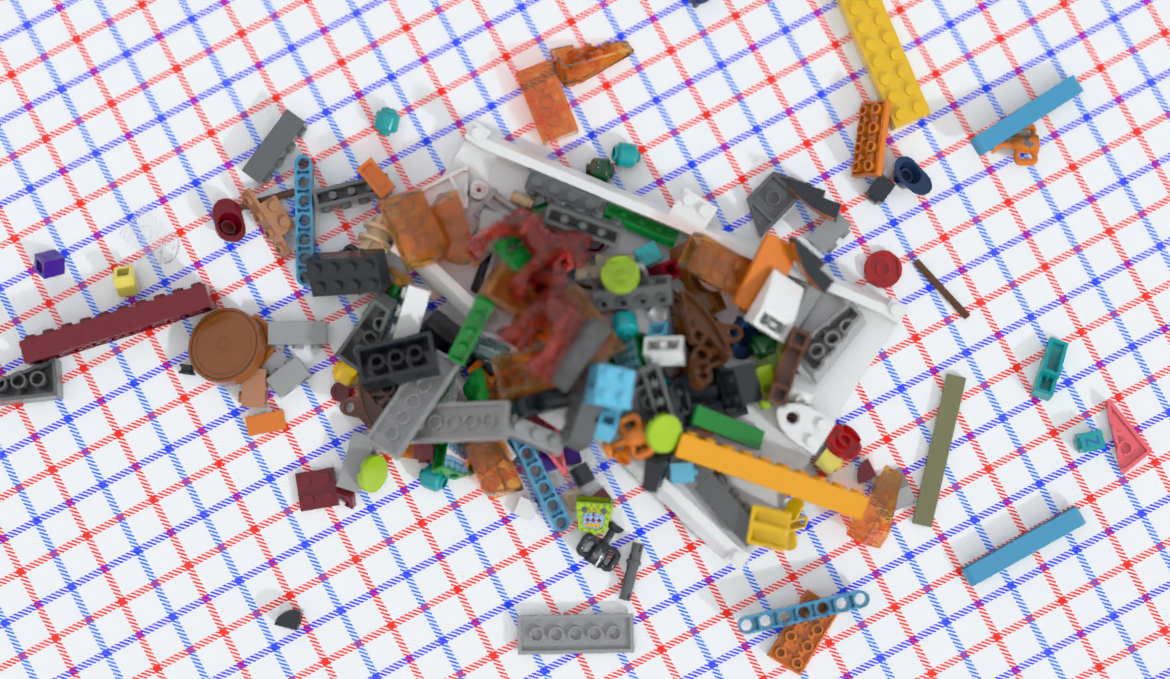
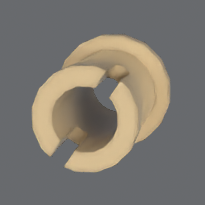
[510,190,536,210]

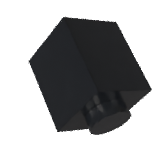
[865,175,896,205]

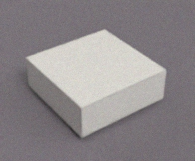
[513,496,538,522]

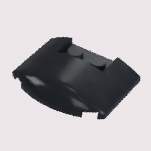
[667,365,749,432]

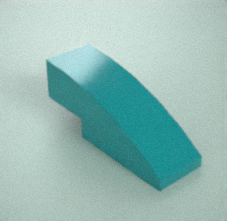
[1030,337,1069,401]

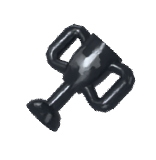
[576,520,624,572]

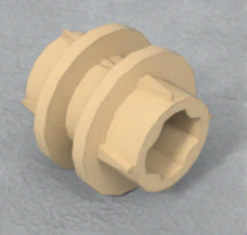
[357,215,399,254]

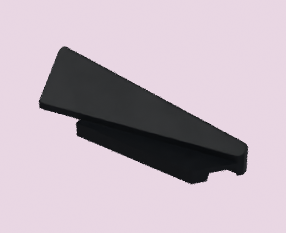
[641,447,674,494]

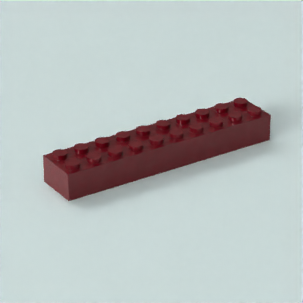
[19,282,218,365]

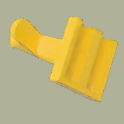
[746,498,808,552]

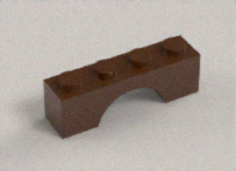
[668,238,727,316]
[764,326,812,408]

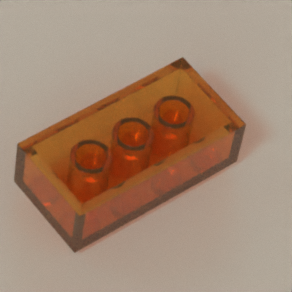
[515,59,579,147]
[676,232,751,299]

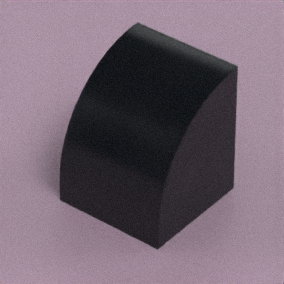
[569,462,595,489]
[274,609,304,631]

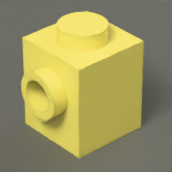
[113,265,139,297]
[813,446,844,476]

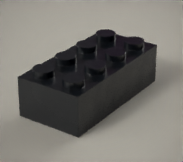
[305,248,392,297]
[354,331,441,392]

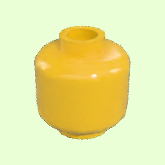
[332,360,359,387]

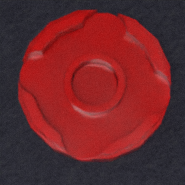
[863,250,902,289]
[825,424,862,460]

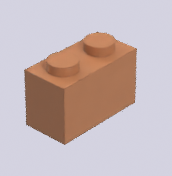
[238,368,269,408]

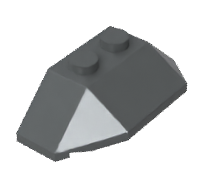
[546,318,614,393]
[631,362,675,425]

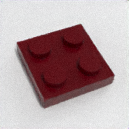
[295,467,340,512]

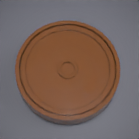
[188,308,266,386]

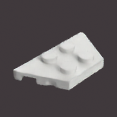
[400,165,468,225]

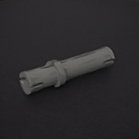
[619,542,644,601]

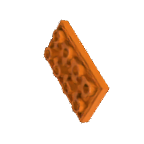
[852,99,891,178]
[731,232,795,311]
[767,589,838,676]

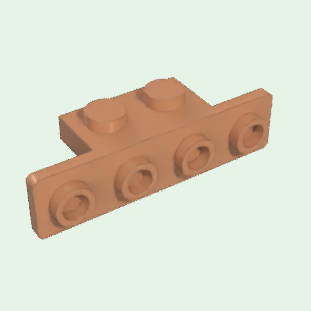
[241,188,295,258]

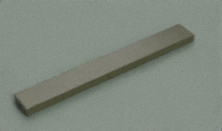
[912,374,966,528]

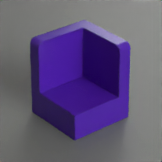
[34,249,65,279]

